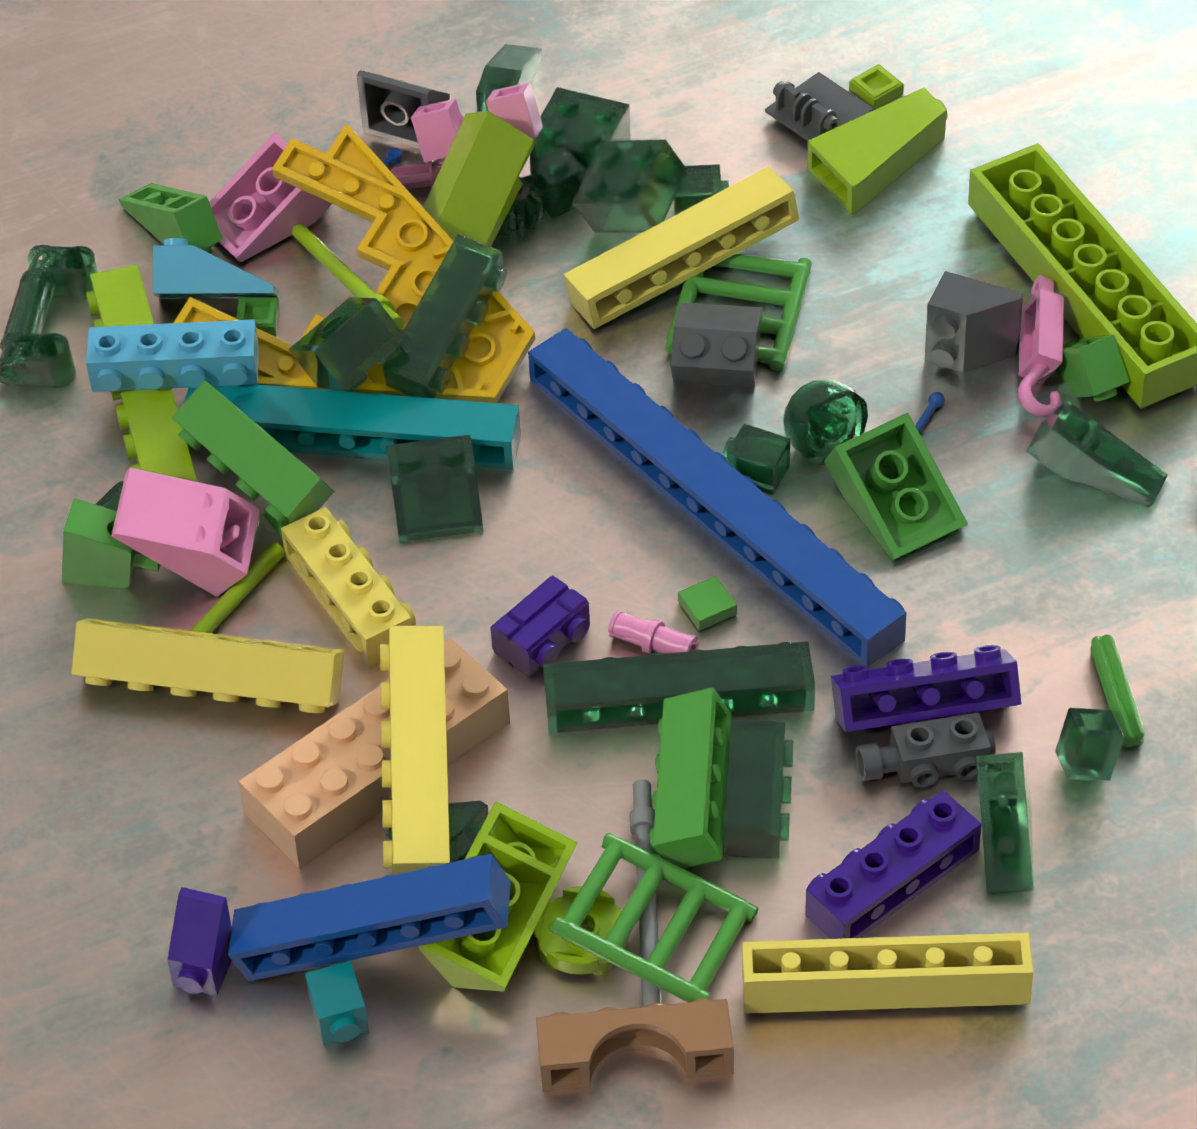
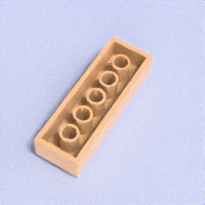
[238,638,510,868]

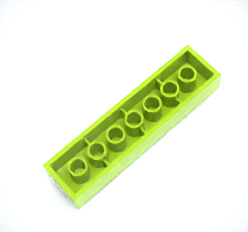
[968,143,1197,408]

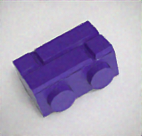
[490,575,590,677]

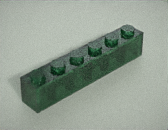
[543,641,815,733]

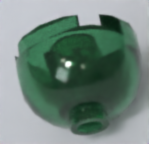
[783,379,868,466]

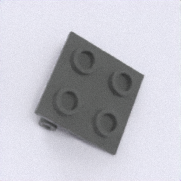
[765,72,874,141]

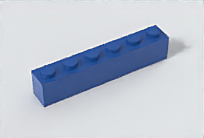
[228,854,511,981]

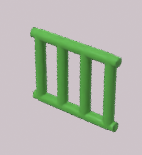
[665,253,812,371]
[550,833,759,1003]

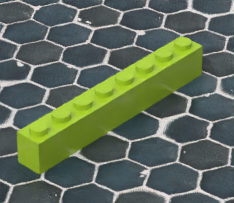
[86,264,197,482]

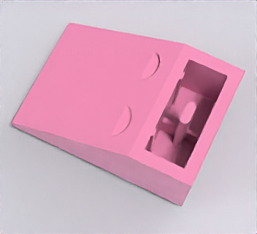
[111,468,260,597]

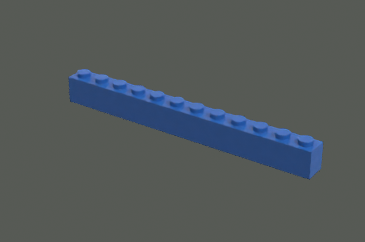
[528,328,907,666]

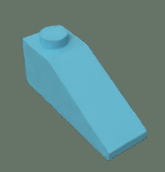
[153,238,279,298]

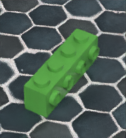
[171,380,335,526]
[649,687,731,868]

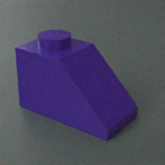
[167,887,232,996]

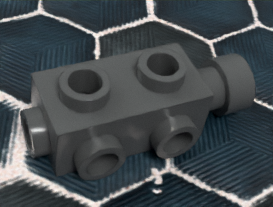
[856,713,996,788]

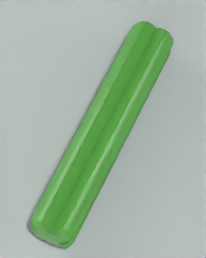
[1090,634,1145,748]

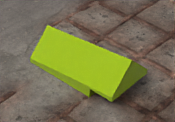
[423,111,536,269]
[419,801,578,992]

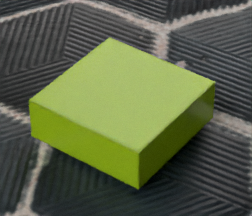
[849,64,904,110]

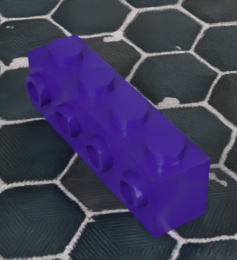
[831,645,1022,732]
[805,790,982,939]

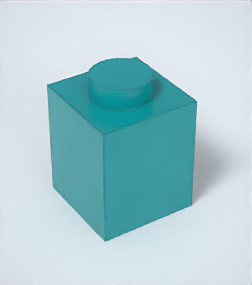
[305,961,369,1045]

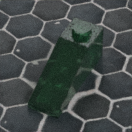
[476,44,542,112]
[1026,400,1168,507]
[977,752,1034,894]

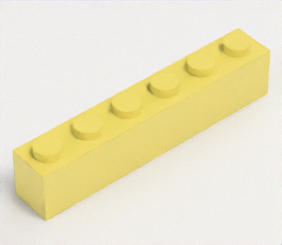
[563,166,799,329]
[71,618,344,713]
[380,625,450,875]
[742,932,1033,1014]

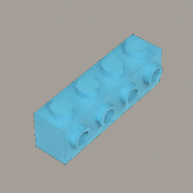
[86,320,259,392]

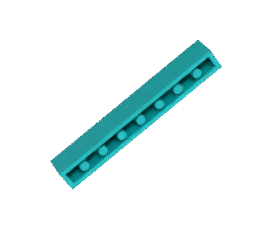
[185,384,521,470]

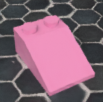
[209,133,332,262]

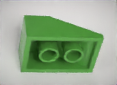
[824,413,968,561]

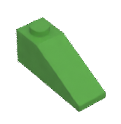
[119,183,223,252]

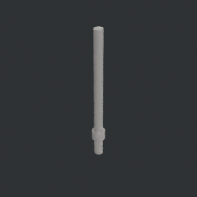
[630,779,662,1007]

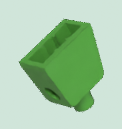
[62,499,161,589]

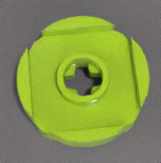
[534,886,628,975]

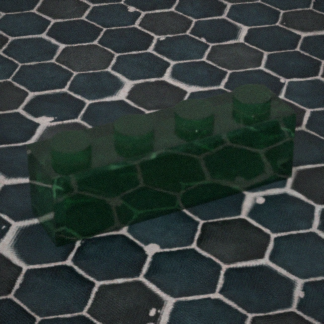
[383,234,507,398]

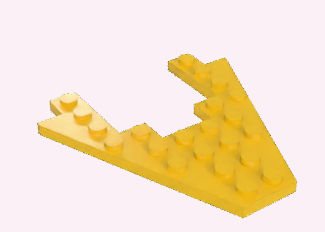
[174,124,536,403]

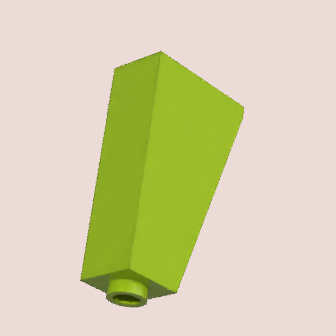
[807,87,948,215]

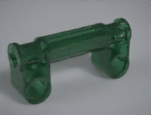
[0,245,99,388]

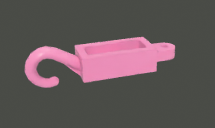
[1017,275,1064,417]

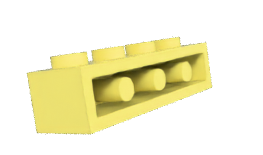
[281,507,416,667]

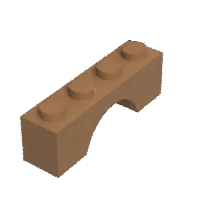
[536,998,734,1092]

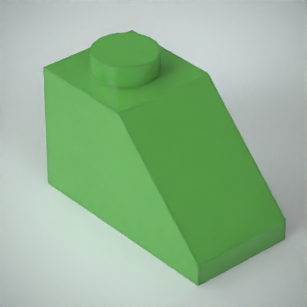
[1055,335,1130,402]

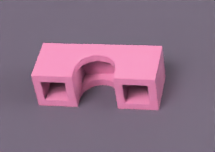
[411,82,543,164]

